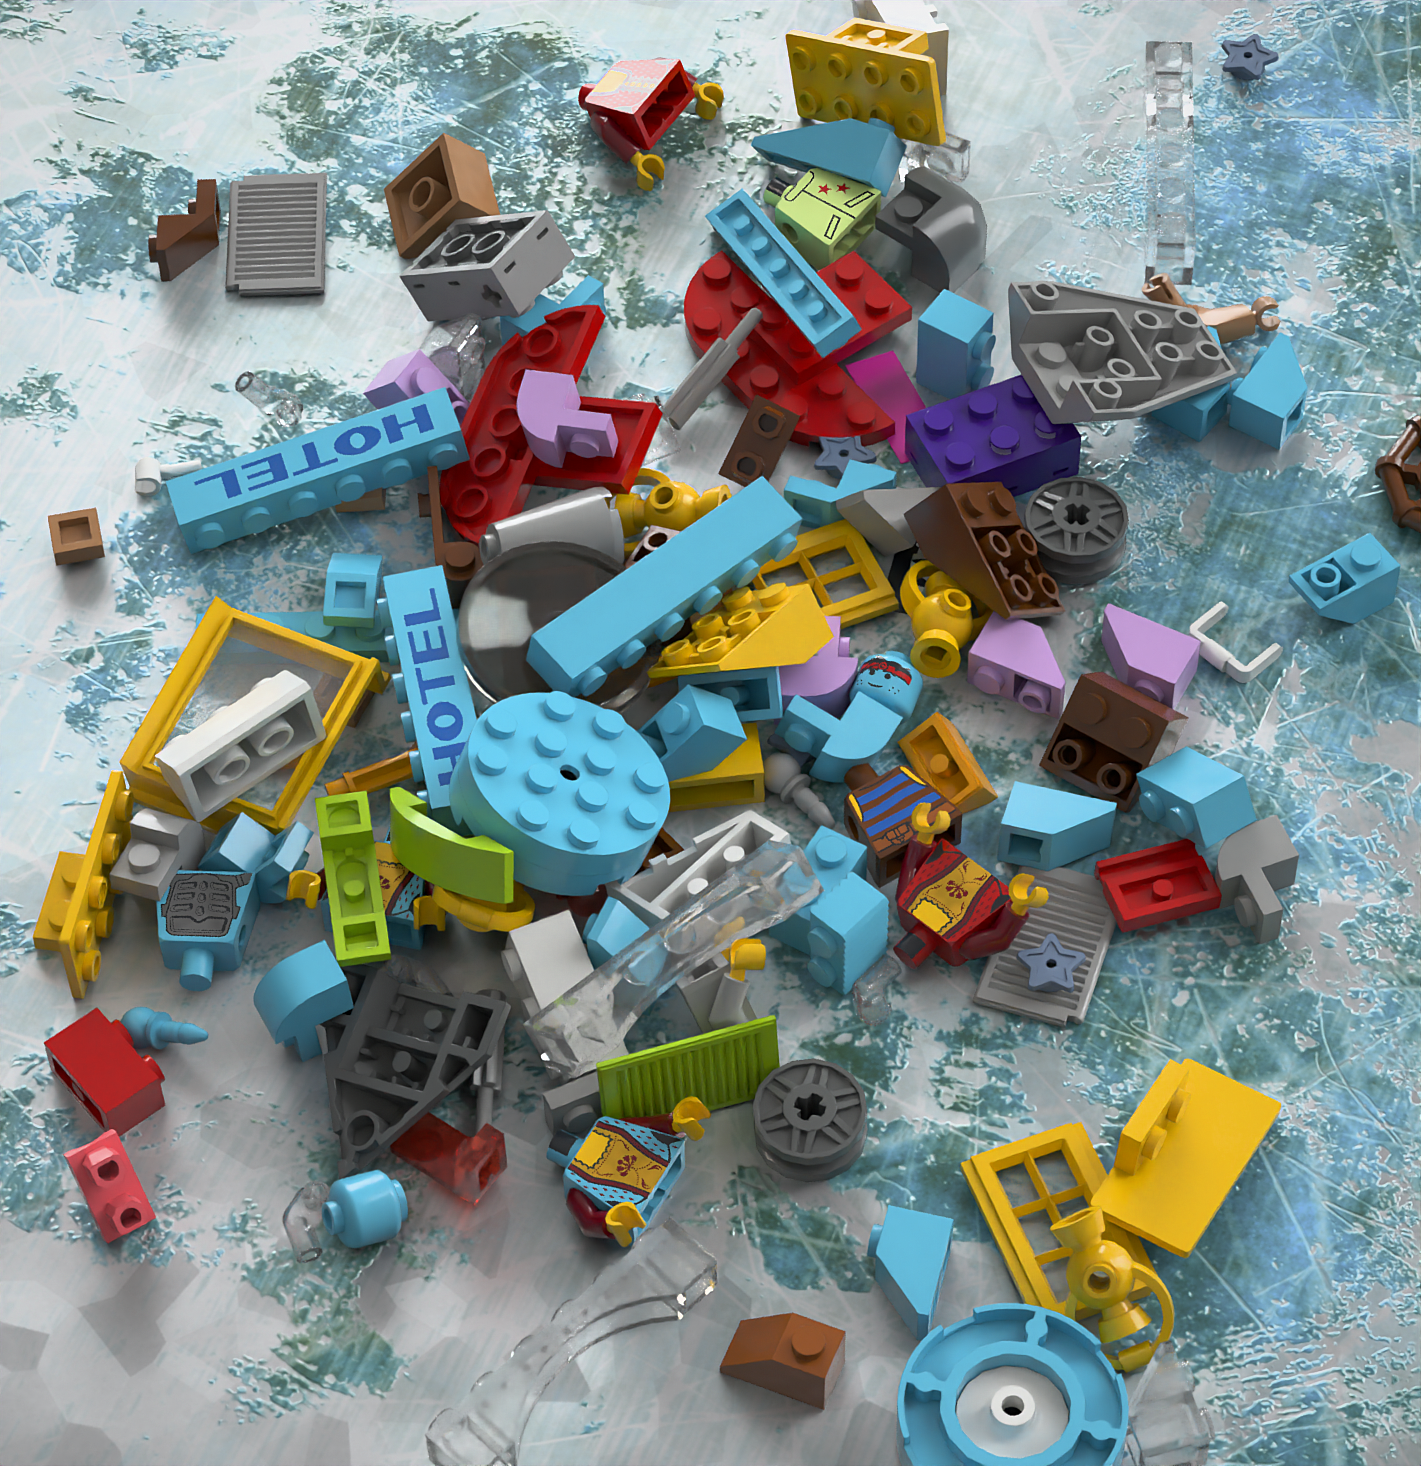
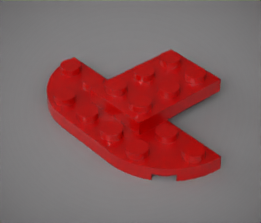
[684,250,912,447]
[439,305,663,547]

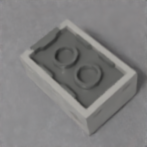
[399,210,575,322]

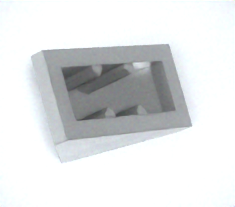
[836,487,941,557]

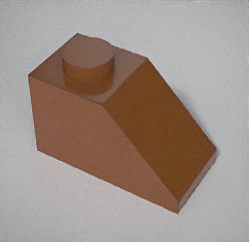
[720,1312,846,1410]

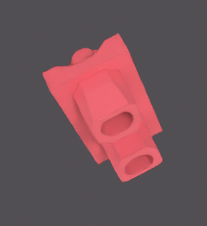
[63,1129,156,1244]

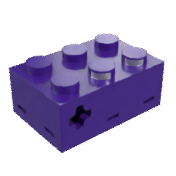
[905,374,1082,497]

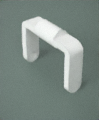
[1189,601,1283,683]

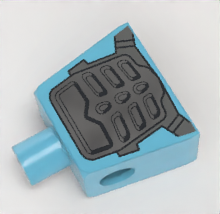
[156,870,261,991]

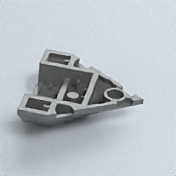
[320,959,511,1179]

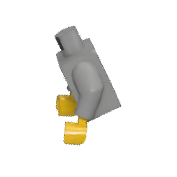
[671,922,766,1034]

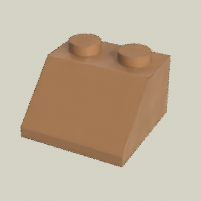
[384,133,500,259]

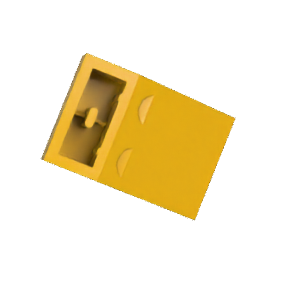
[647,583,834,678]

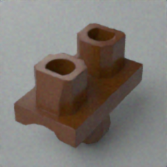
[718,395,801,487]

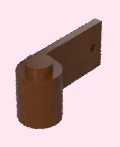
[417,466,489,609]

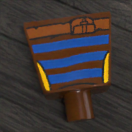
[844,763,962,888]

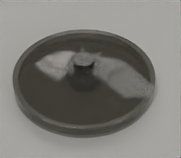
[456,541,662,714]

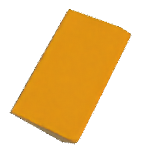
[898,712,998,814]

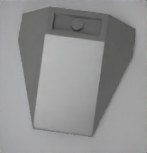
[1008,281,1237,424]

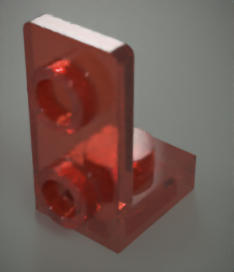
[390,1112,508,1205]

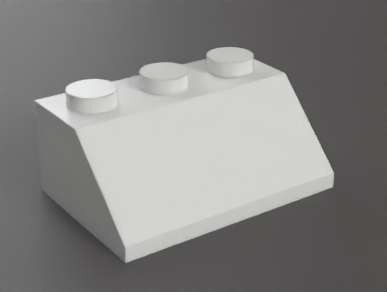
[155,670,327,822]

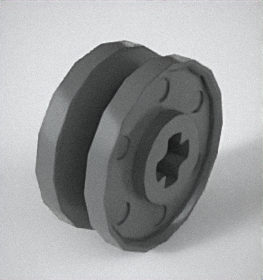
[1024,477,1129,584]
[753,1058,868,1182]

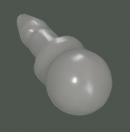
[763,753,835,829]

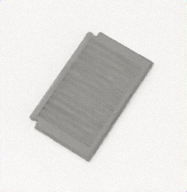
[225,173,327,296]
[973,865,1117,1028]

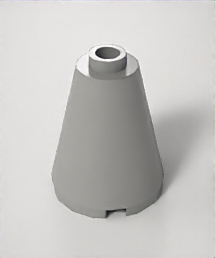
[479,487,624,587]

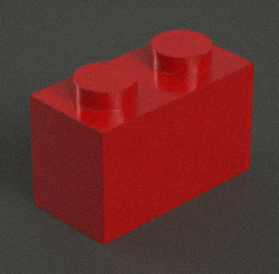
[44,1007,166,1137]

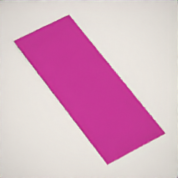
[845,350,926,464]

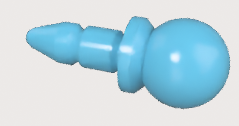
[120,1007,208,1049]

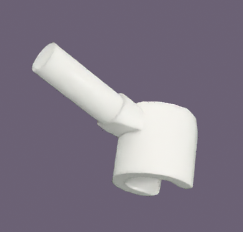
[135,457,202,496]

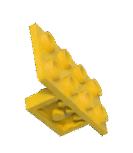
[785,18,946,147]
[33,770,134,999]
[1089,1058,1281,1258]

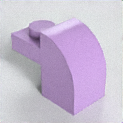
[517,369,618,468]
[774,616,858,725]

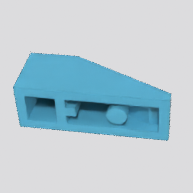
[751,118,907,197]

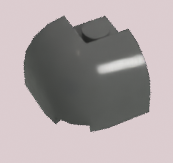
[875,166,987,293]

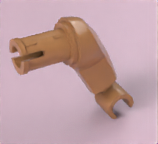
[1142,273,1281,345]

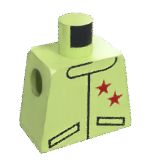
[763,168,881,270]

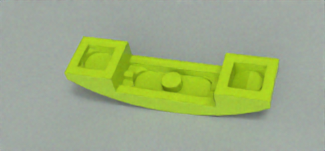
[390,787,514,904]
[315,791,391,967]

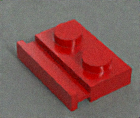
[1094,839,1222,933]

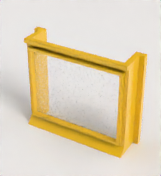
[119,596,391,836]

